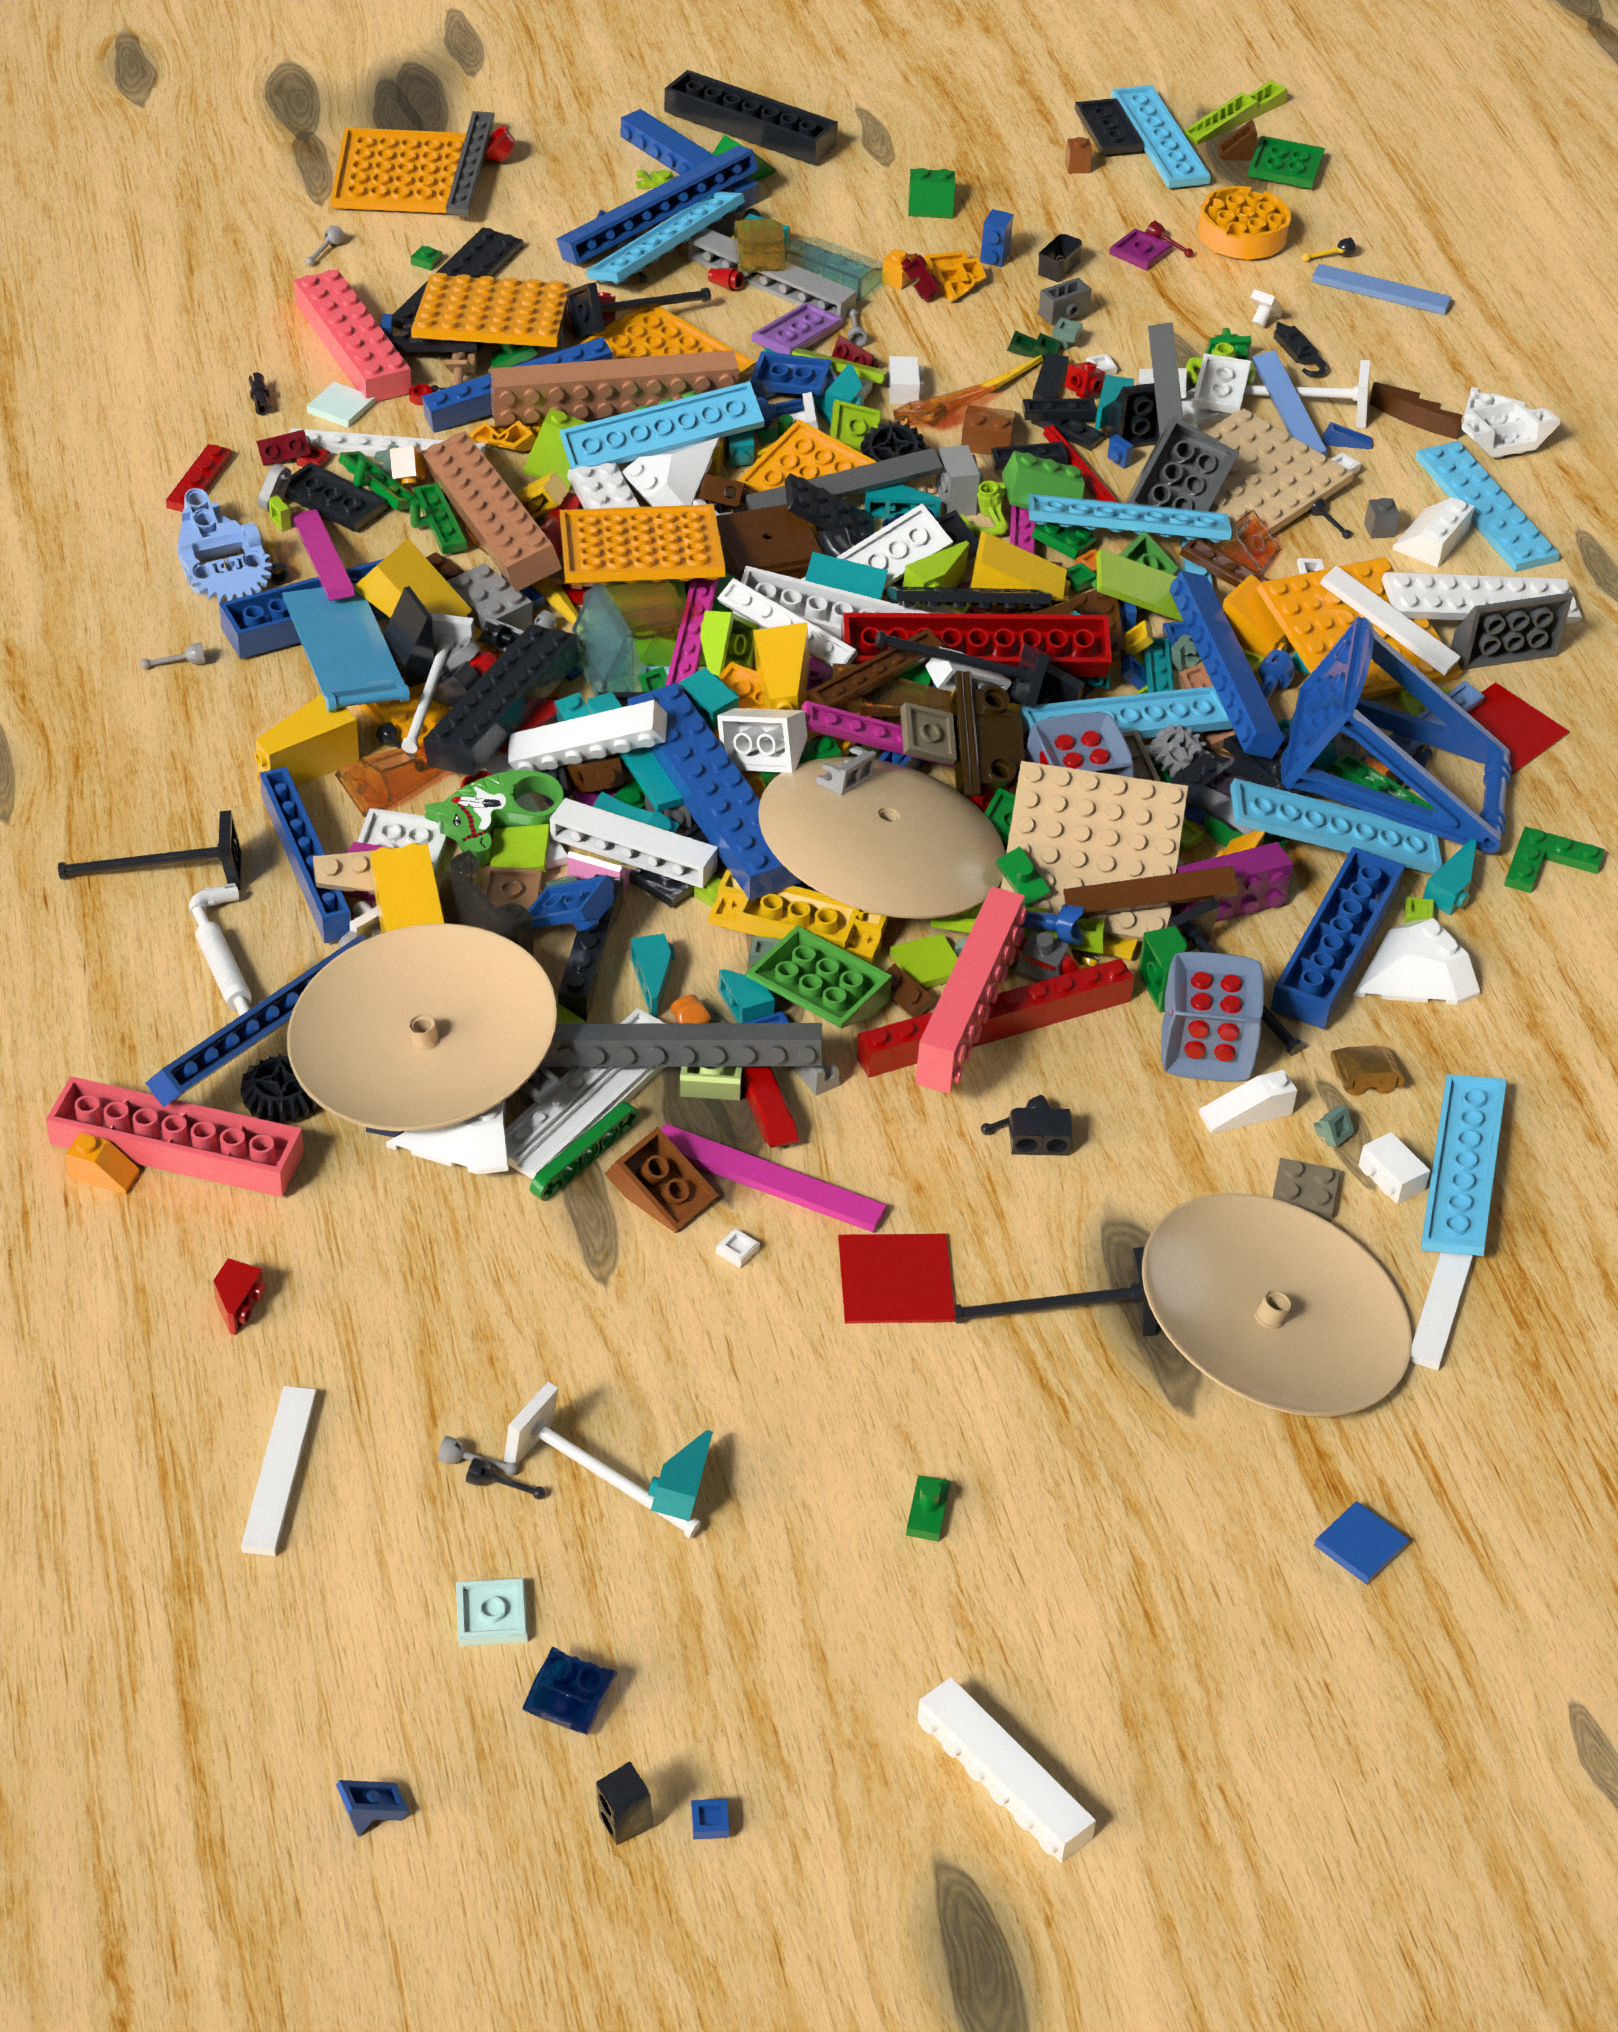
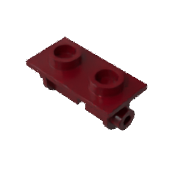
[900,253,942,302]
[832,335,880,368]
[256,430,311,465]

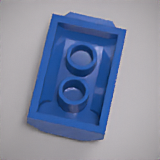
[750,351,837,399]
[518,875,615,933]

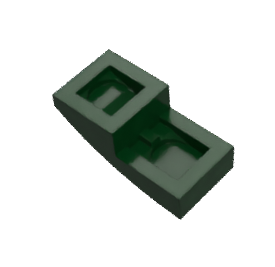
[1007,330,1061,359]

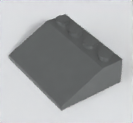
[1125,416,1239,511]
[1451,592,1573,670]

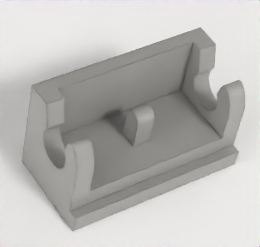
[816,746,876,796]
[791,1059,841,1096]

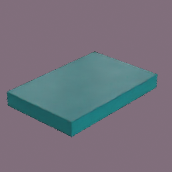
[805,552,888,600]

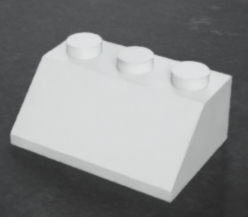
[1393,497,1474,568]
[717,708,807,773]

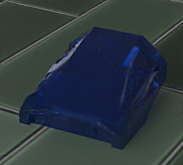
[522,1647,618,1736]

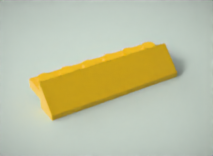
[708,869,889,965]

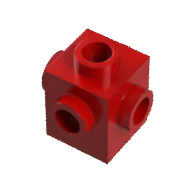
[1064,362,1105,398]

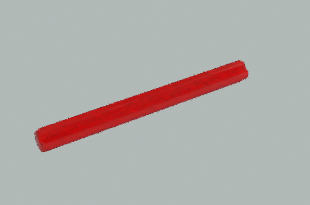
[1043,425,1118,502]

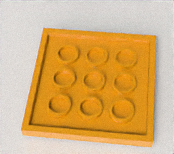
[738,419,877,531]

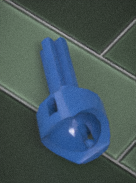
[753,397,805,432]
[1258,649,1296,702]
[1021,904,1086,945]

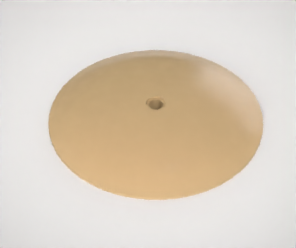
[758,757,1005,919]
[287,924,557,1131]
[1142,1193,1412,1417]

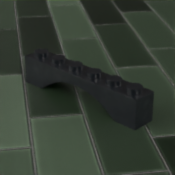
[558,874,623,1022]

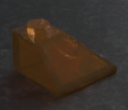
[1213,509,1281,575]

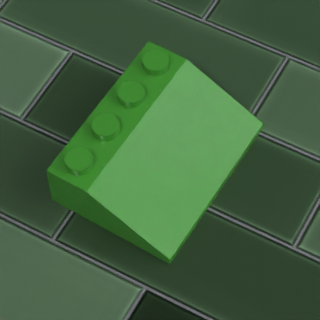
[746,925,892,1028]

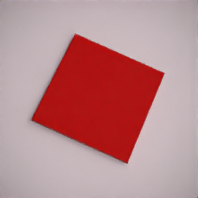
[1468,682,1570,775]
[838,1233,955,1324]

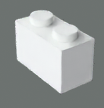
[888,356,924,405]
[1358,1132,1430,1204]

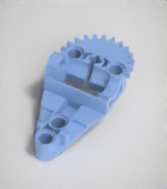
[177,488,272,603]

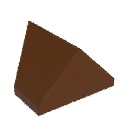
[1217,119,1257,161]

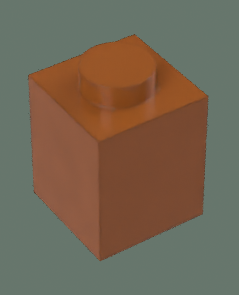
[1065,137,1092,174]

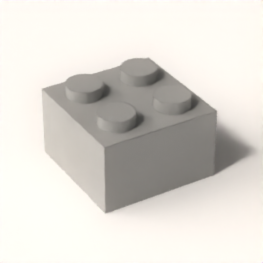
[936,445,983,516]

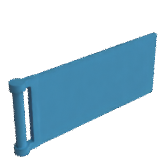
[282,583,410,712]

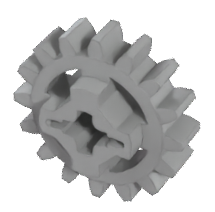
[1152,724,1210,778]

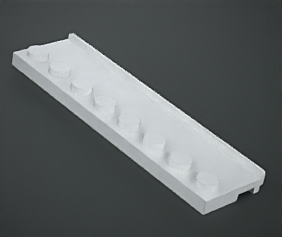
[505,1008,665,1179]

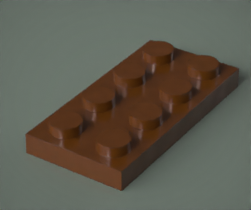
[1068,589,1127,661]

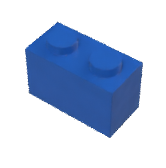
[980,209,1014,267]

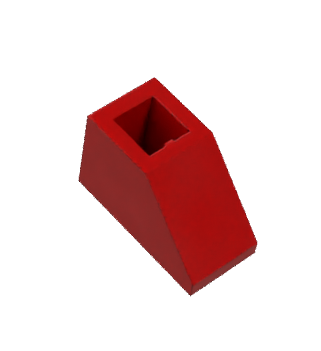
[213,1258,266,1335]

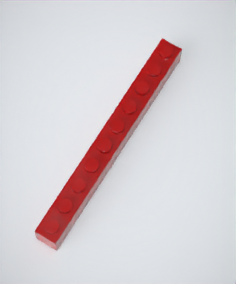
[856,958,1134,1078]

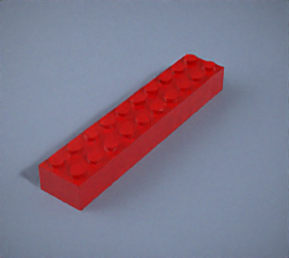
[841,612,1112,677]

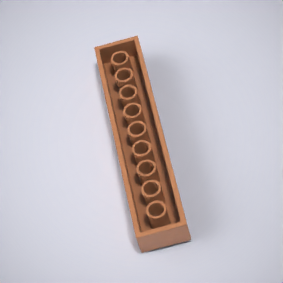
[491,350,739,426]
[421,431,562,592]

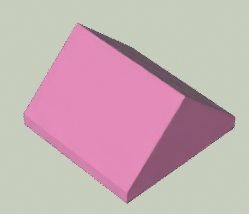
[567,851,633,895]

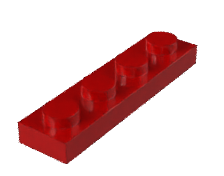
[166,444,232,512]

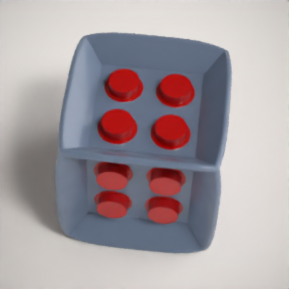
[1027,712,1134,778]
[1161,952,1264,1082]

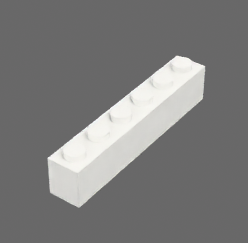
[508,700,667,771]
[550,798,718,889]
[917,1677,1096,1863]

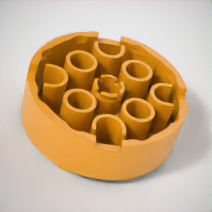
[1197,186,1291,262]

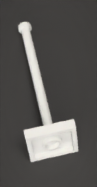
[1244,360,1370,428]
[401,612,475,753]
[504,1381,701,1539]

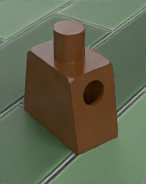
[699,473,759,508]
[567,753,625,792]

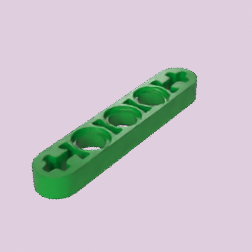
[529,1101,639,1201]

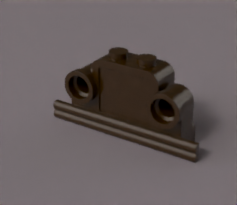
[949,671,1028,797]

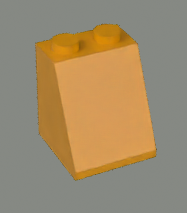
[1222,574,1291,660]

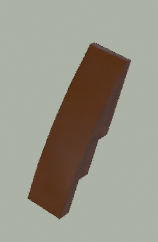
[1369,382,1463,440]

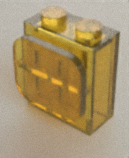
[734,219,785,272]
[604,579,685,640]

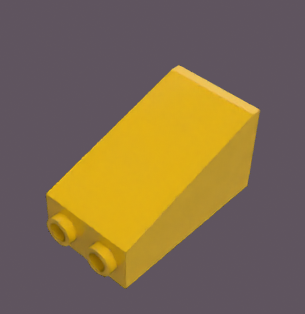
[970,531,1070,611]
[354,538,472,618]
[753,622,810,710]
[254,693,359,787]
[370,843,444,934]

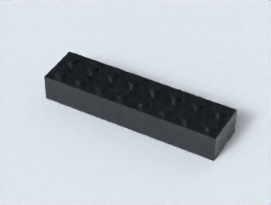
[664,70,838,165]
[423,625,580,777]

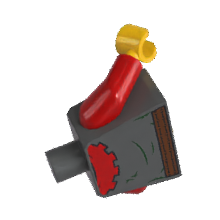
[1014,931,1099,982]

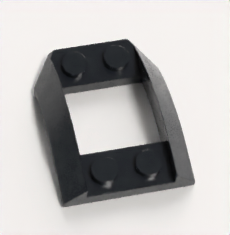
[1170,753,1292,835]

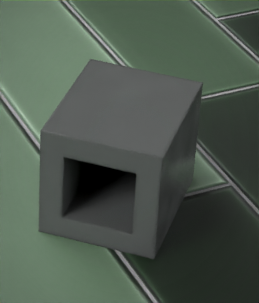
[1364,498,1400,539]

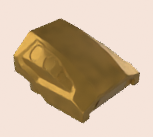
[1330,1045,1405,1096]

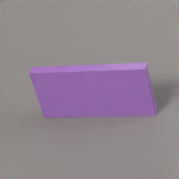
[751,302,844,355]

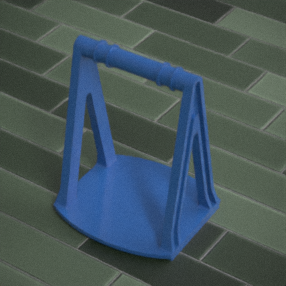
[1281,616,1511,853]

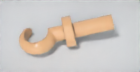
[915,483,937,494]

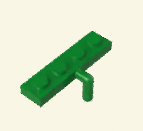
[338,451,418,511]
[410,483,467,555]
[1329,751,1435,809]

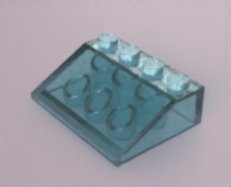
[781,237,883,302]
[572,582,634,697]

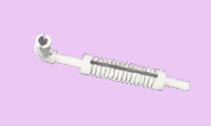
[189,883,251,1016]

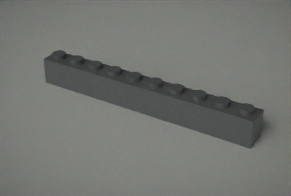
[541,1023,823,1067]

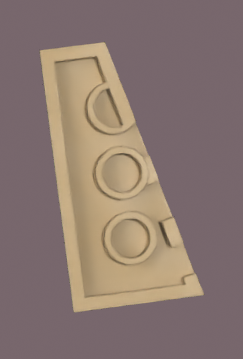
[313,850,376,895]

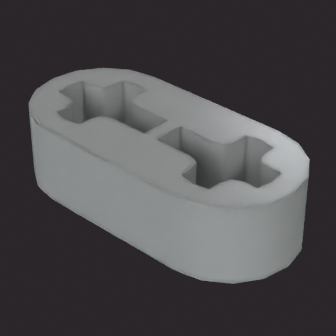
[258,463,292,512]
[440,637,480,675]

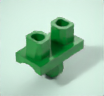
[1205,328,1252,360]

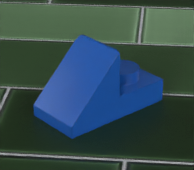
[336,1780,409,1837]

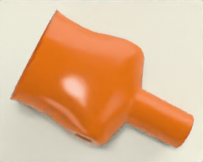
[670,994,711,1023]

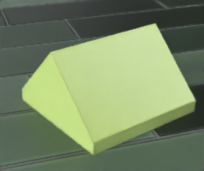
[680,1066,743,1101]

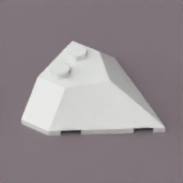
[1462,387,1560,458]
[620,437,721,506]
[1353,918,1480,1005]
[386,1099,509,1174]

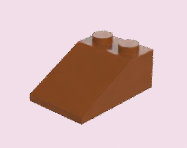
[961,405,1016,455]
[605,1127,719,1233]

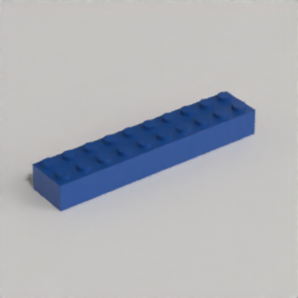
[628,683,801,901]

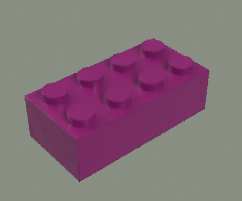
[1171,842,1293,922]

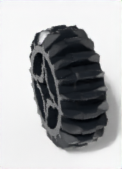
[860,420,926,462]
[240,1052,317,1124]

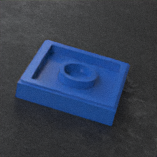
[1314,1501,1409,1585]

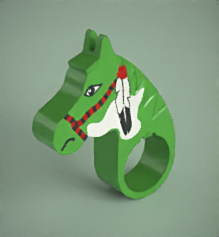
[425,770,563,866]

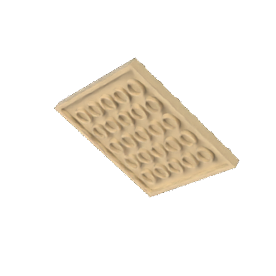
[1204,408,1354,545]
[1001,761,1188,942]

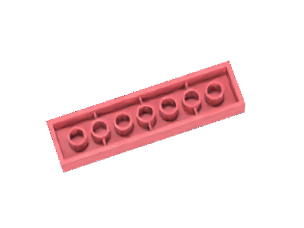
[294,269,411,402]
[915,886,1027,1094]
[46,1076,304,1197]

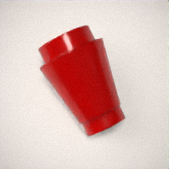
[708,268,744,291]

